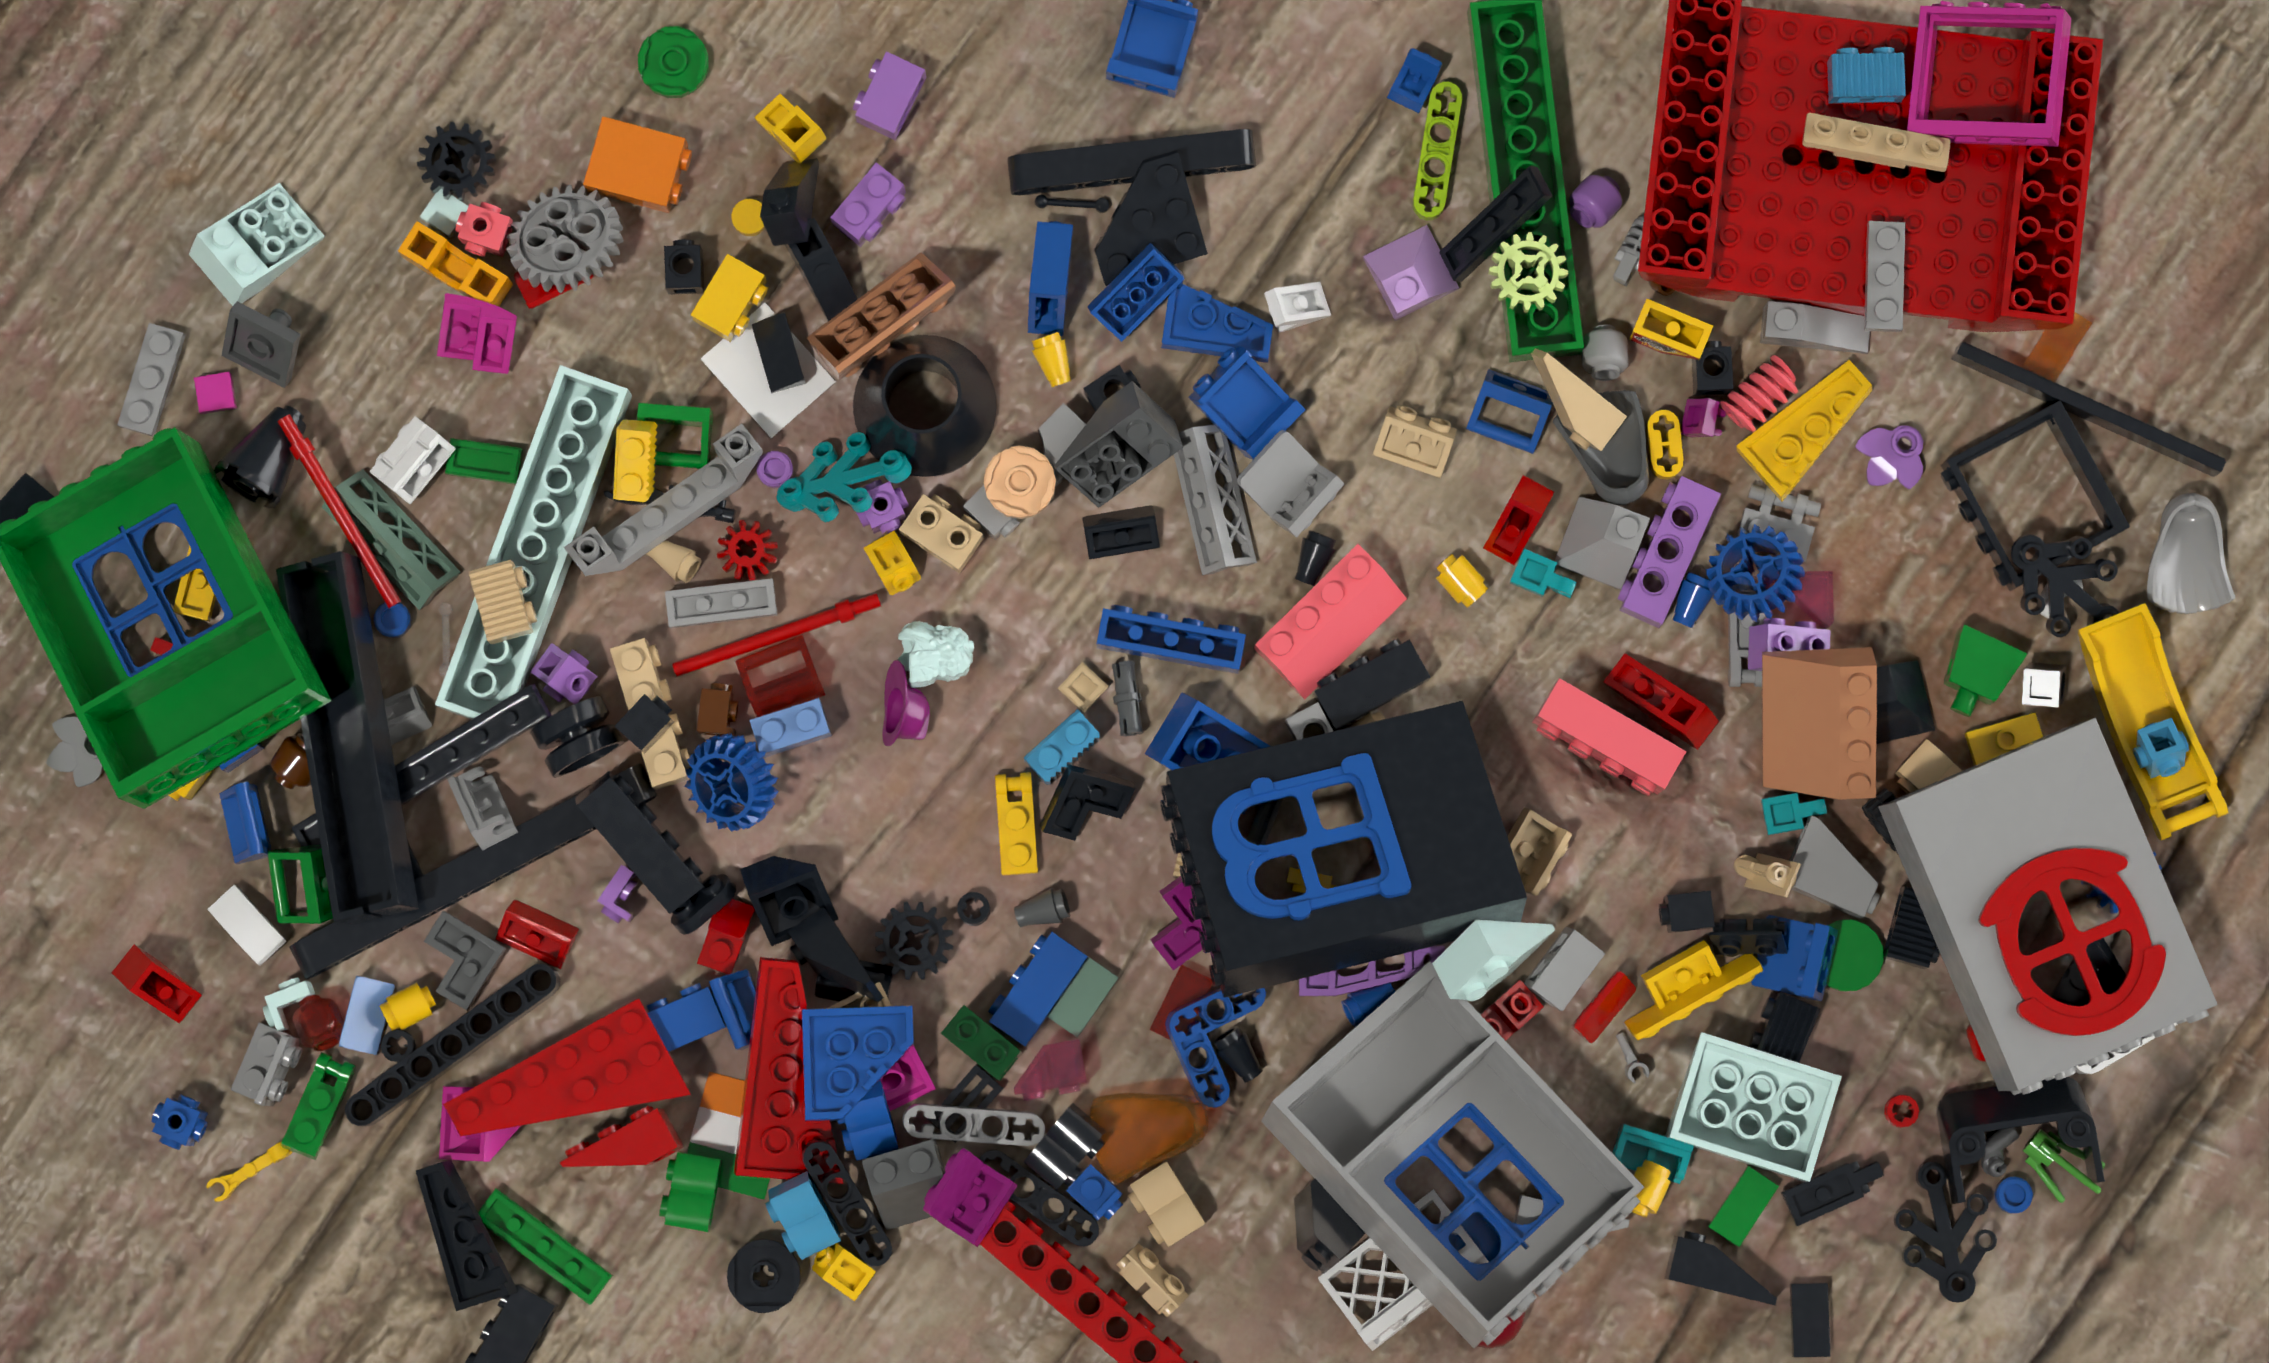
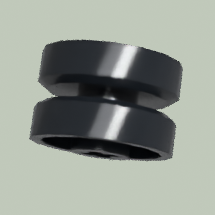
[530,696,624,778]

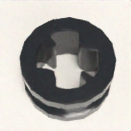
[957,892,990,926]
[381,1029,416,1062]

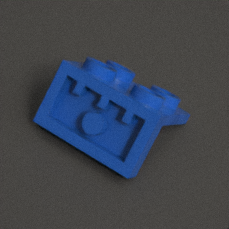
[1751,915,1839,1001]

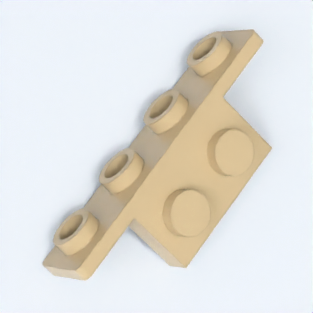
[1802,113,1950,172]

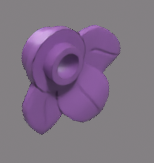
[1855,425,1923,489]

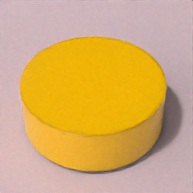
[731,199,765,236]

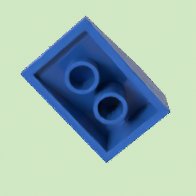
[1145,692,1270,814]

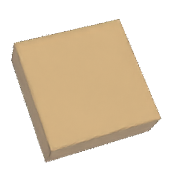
[1058,662,1109,714]

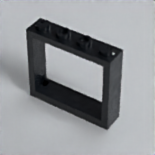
[1941,400,2130,591]

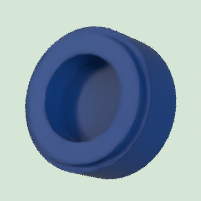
[374,603,412,638]
[1994,1177,2033,1213]

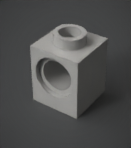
[1285,702,1333,741]

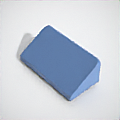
[339,976,395,1055]

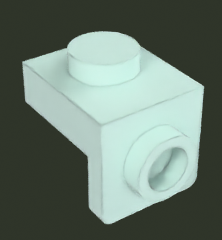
[263,977,316,1032]

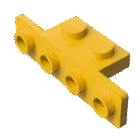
[1624,940,1764,1040]

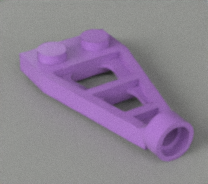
[1299,946,1445,996]

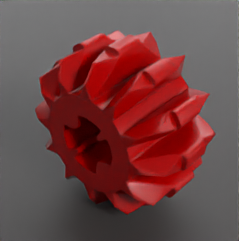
[717,520,778,581]

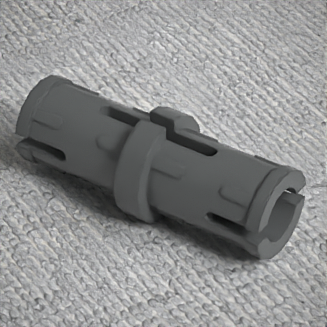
[1112,661,1143,737]

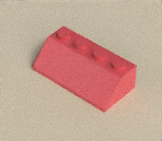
[1254,544,1407,700]

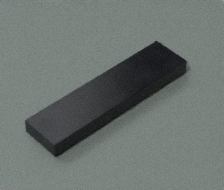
[1439,166,1552,282]

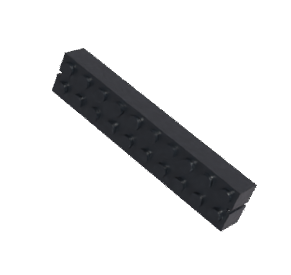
[276,551,419,925]

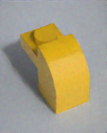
[754,93,827,164]

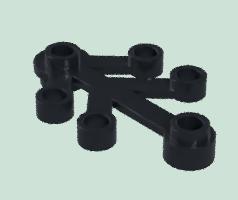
[2011,534,2119,637]
[1893,1162,1997,1303]

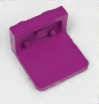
[923,1148,1018,1247]

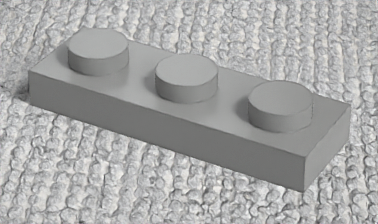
[1864,221,1905,332]
[117,323,186,437]
[665,578,778,629]

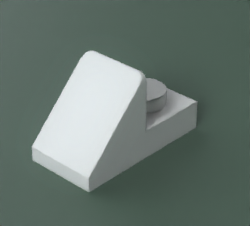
[1264,282,1331,332]

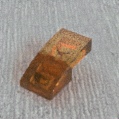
[2023,312,2092,382]

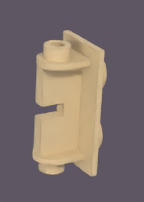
[1734,853,1801,898]
[1116,1243,1189,1317]

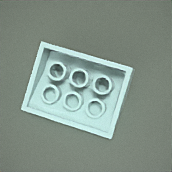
[1665,1032,1842,1182]

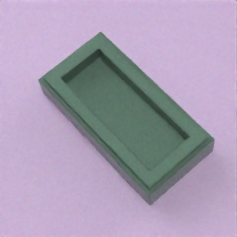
[1048,957,1119,1038]

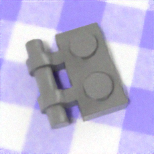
[1736,484,1821,563]

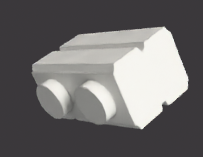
[369,416,456,505]

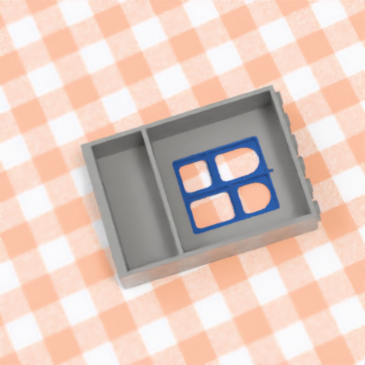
[1261,962,1644,1348]

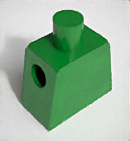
[1944,624,2027,717]

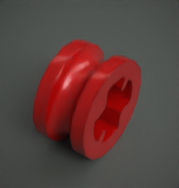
[1884,1095,1919,1128]

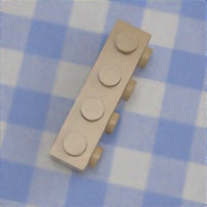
[610,638,691,790]

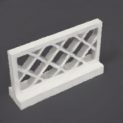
[1318,1189,1488,1351]

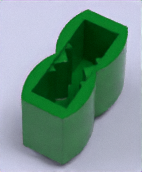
[659,1152,723,1232]

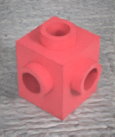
[455,202,513,257]

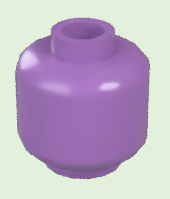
[1569,175,1622,228]

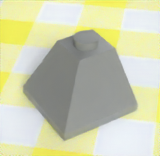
[1555,497,1650,590]

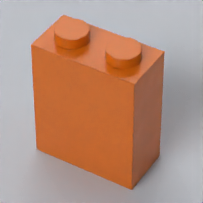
[583,116,692,213]

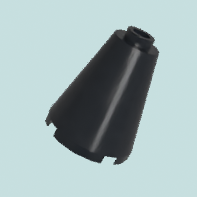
[214,405,306,508]

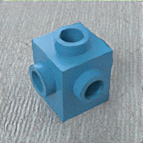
[2133,718,2189,779]

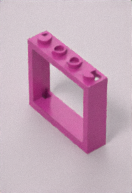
[1907,1,2072,147]

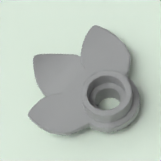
[46,717,103,787]

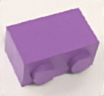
[853,51,926,141]

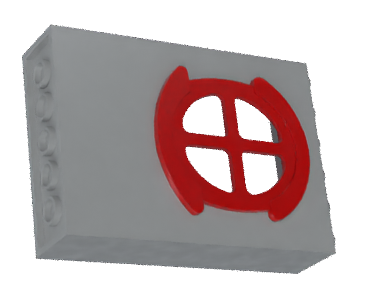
[1878,718,2218,1095]

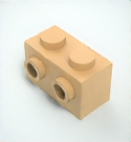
[899,494,984,574]

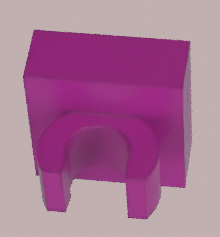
[1681,398,1726,438]

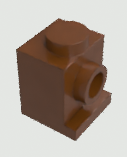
[697,683,739,737]

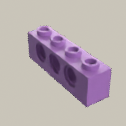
[1617,476,1721,628]

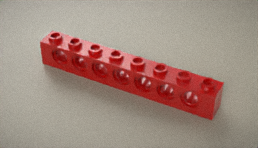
[980,1200,1199,1363]

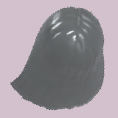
[1553,390,1649,505]

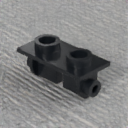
[1709,918,1788,957]

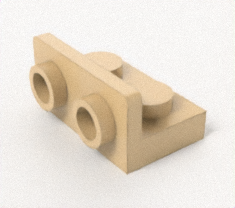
[1373,406,1457,478]

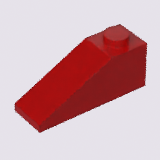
[1603,653,1719,750]

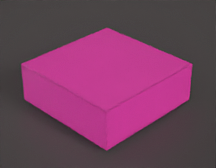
[194,372,237,414]

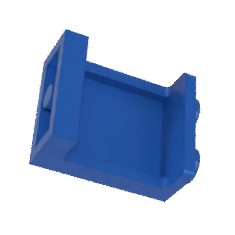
[1106,0,1198,98]
[1188,346,1306,460]

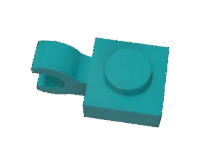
[1510,549,1577,598]
[1761,793,1827,836]

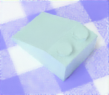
[1432,920,1555,1001]

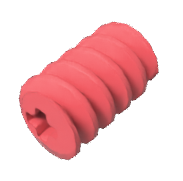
[1719,355,1799,433]

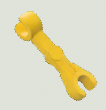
[206,1142,293,1202]

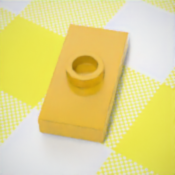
[1964,713,2043,766]

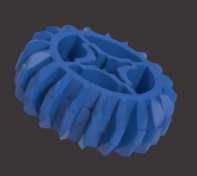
[1706,524,1805,622]
[684,733,779,832]

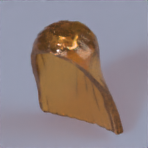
[1089,1093,1209,1185]

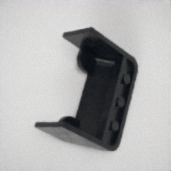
[1936,1077,2105,1204]

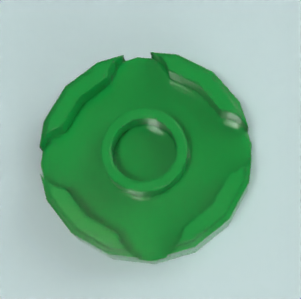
[638,26,709,98]
[1826,920,1884,992]

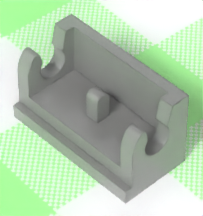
[447,767,518,851]
[1524,927,1605,1011]

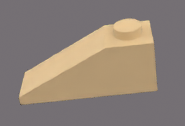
[1531,348,1627,451]

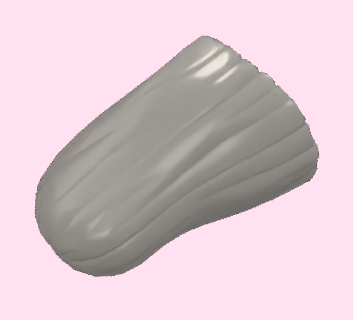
[2147,493,2235,614]

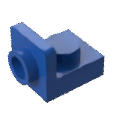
[1066,1164,1123,1221]

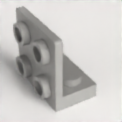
[231,1022,303,1106]

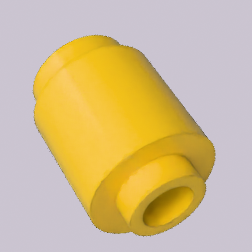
[1436,554,1488,608]
[379,982,436,1031]
[1632,1160,1671,1218]

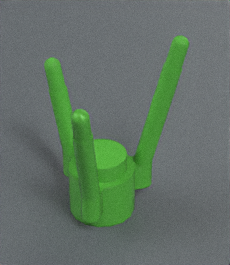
[2022,1129,2105,1203]

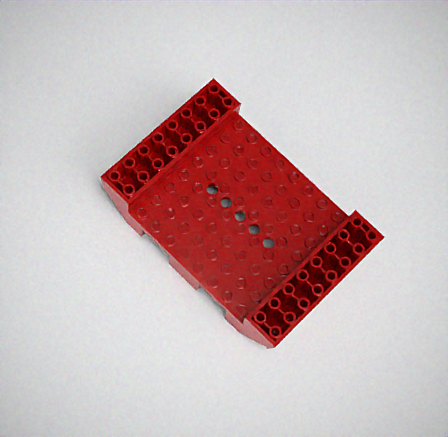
[1638,0,2104,332]

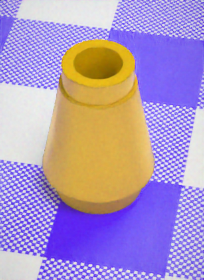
[1031,332,1072,387]

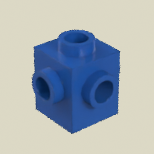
[151,1094,208,1150]

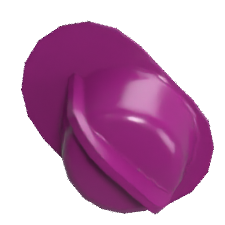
[882,660,930,746]

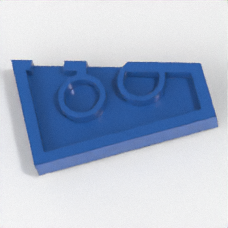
[1161,281,1273,363]

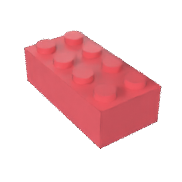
[1532,678,1687,796]

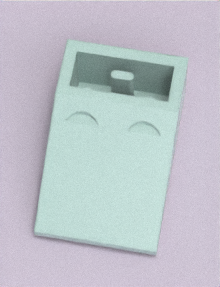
[189,183,325,306]

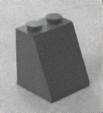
[861,1139,945,1231]

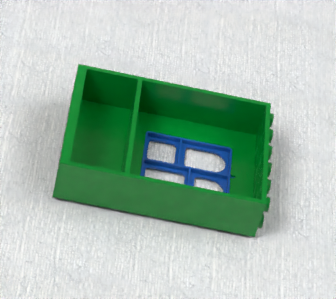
[0,427,332,809]

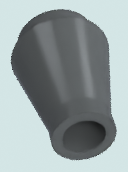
[1014,888,1070,927]

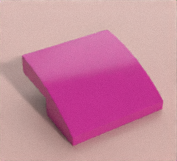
[437,293,517,374]

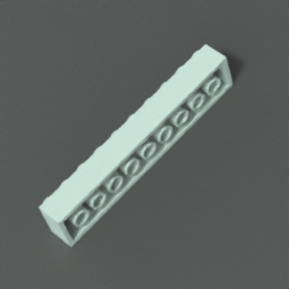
[435,365,632,719]

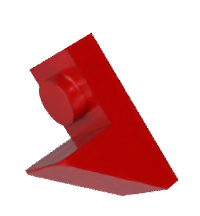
[697,899,755,974]

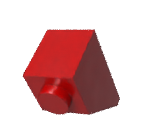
[1483,475,1554,565]
[111,944,202,1024]

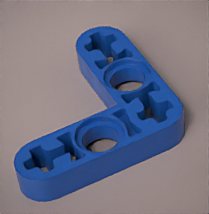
[1165,988,1266,1108]

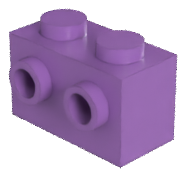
[830,163,906,248]
[1748,618,1830,671]

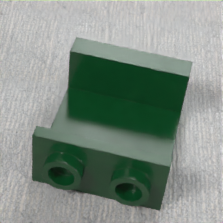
[940,1005,1022,1081]

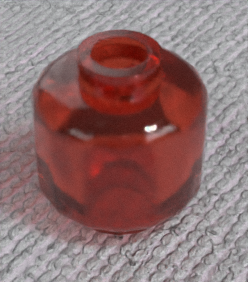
[292,995,344,1051]

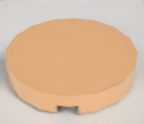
[983,446,1056,519]

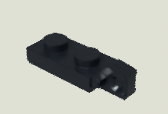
[1781,1161,1885,1226]

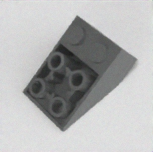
[1054,381,1183,508]

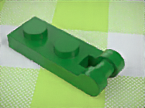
[281,1052,356,1160]

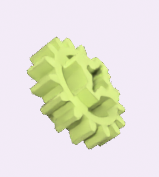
[1488,232,1568,313]

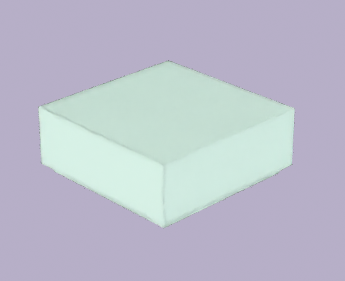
[420,189,469,238]

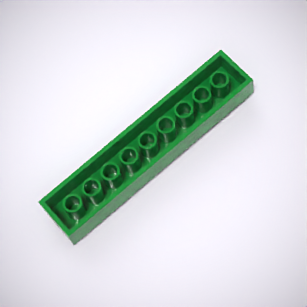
[1467,0,1584,363]

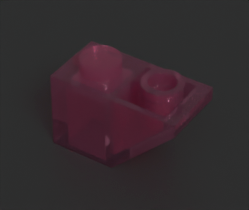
[1014,1039,1087,1101]

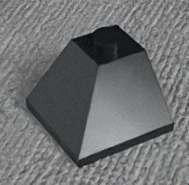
[1876,660,1935,744]
[740,856,839,946]

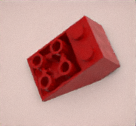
[560,1106,684,1167]

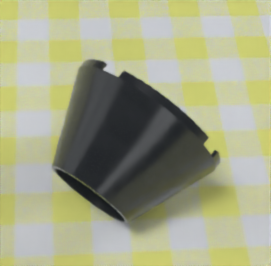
[853,335,996,477]

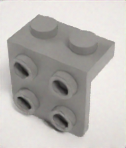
[1237,430,1344,537]

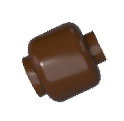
[270,733,311,789]

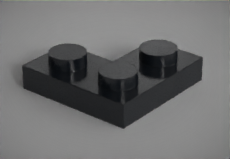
[1039,764,1136,841]

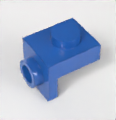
[1387,48,1442,113]

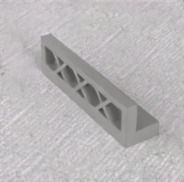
[1174,425,1257,575]

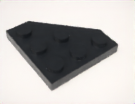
[1094,150,1208,286]

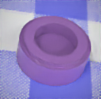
[757,451,793,488]

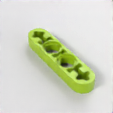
[1413,81,1462,221]

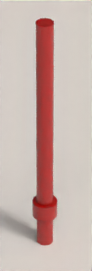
[277,414,401,608]
[672,593,881,677]

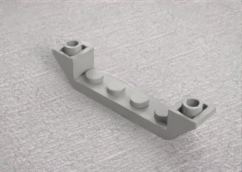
[564,424,763,576]

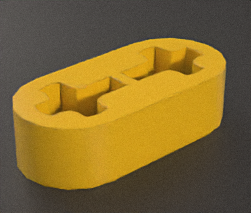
[1646,410,1684,480]

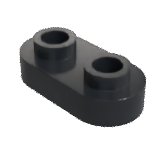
[671,874,736,935]

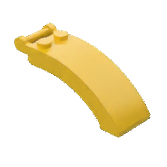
[2078,603,2228,841]

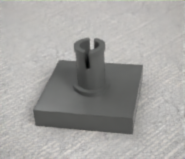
[221,301,301,388]

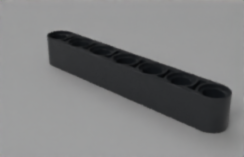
[1007,129,1256,196]
[345,964,560,1126]

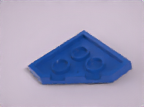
[802,1006,914,1121]

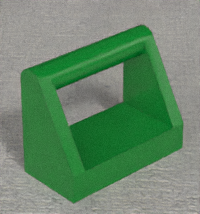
[637,403,713,469]
[268,844,333,924]

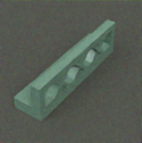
[322,469,461,610]

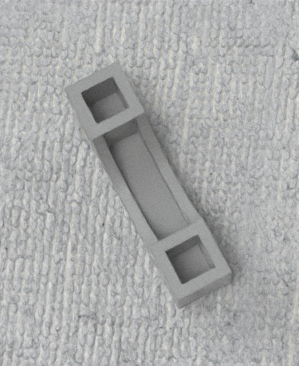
[963,403,1086,540]

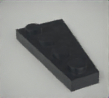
[416,1160,518,1311]

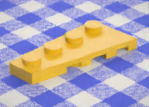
[1736,360,1873,502]

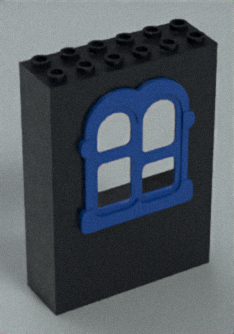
[1160,701,1527,998]

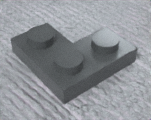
[424,911,506,1011]

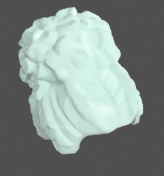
[897,621,974,688]

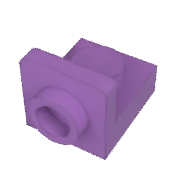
[597,865,637,924]

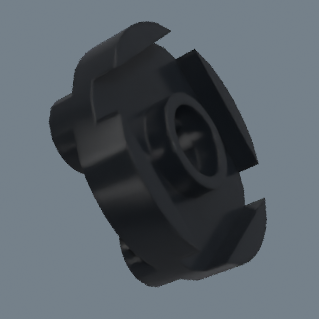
[727,1239,801,1313]

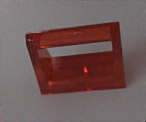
[735,635,826,718]

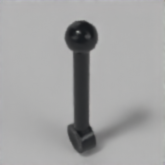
[1035,195,1109,213]

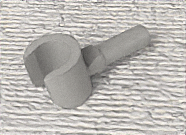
[1616,1032,1649,1083]

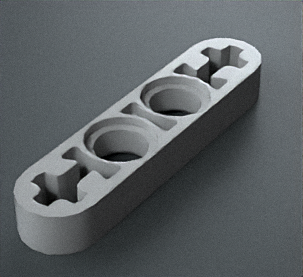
[902,1103,1045,1146]

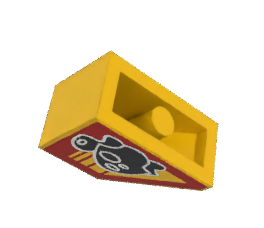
[1629,298,1713,360]

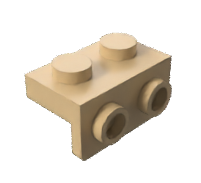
[1507,807,1572,896]

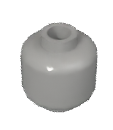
[1582,325,1629,381]

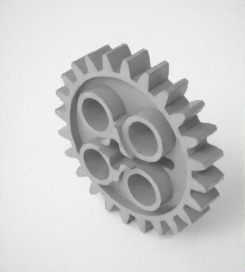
[507,185,624,293]

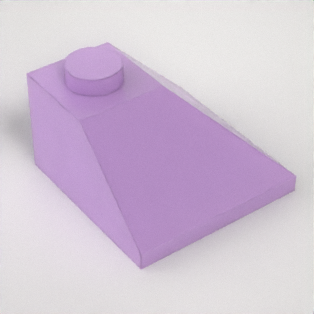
[1363,225,1459,321]

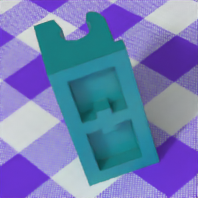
[1612,1124,1694,1184]

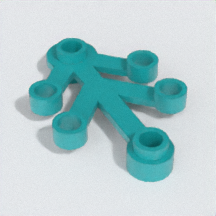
[776,432,912,522]

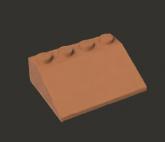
[807,252,956,380]
[1762,647,1877,800]

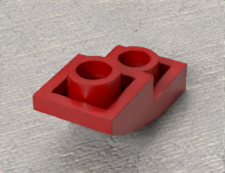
[1480,980,1544,1041]

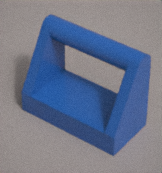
[1466,369,1553,454]
[219,782,271,864]
[709,969,756,1050]

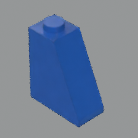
[1028,221,1073,336]

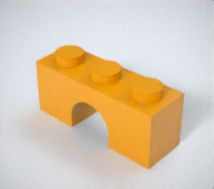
[398,221,513,307]

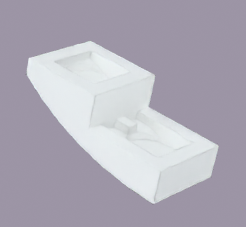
[208,885,287,966]

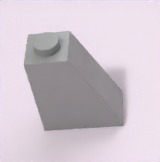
[1789,816,1880,919]

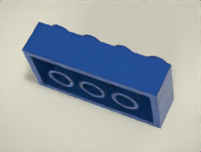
[1087,243,1185,342]

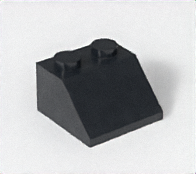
[1294,1178,1365,1274]

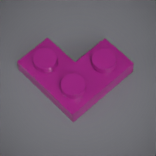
[1150,876,1203,971]

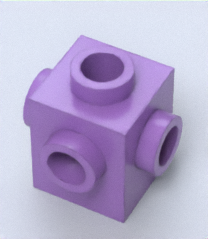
[856,480,909,534]
[530,643,597,704]

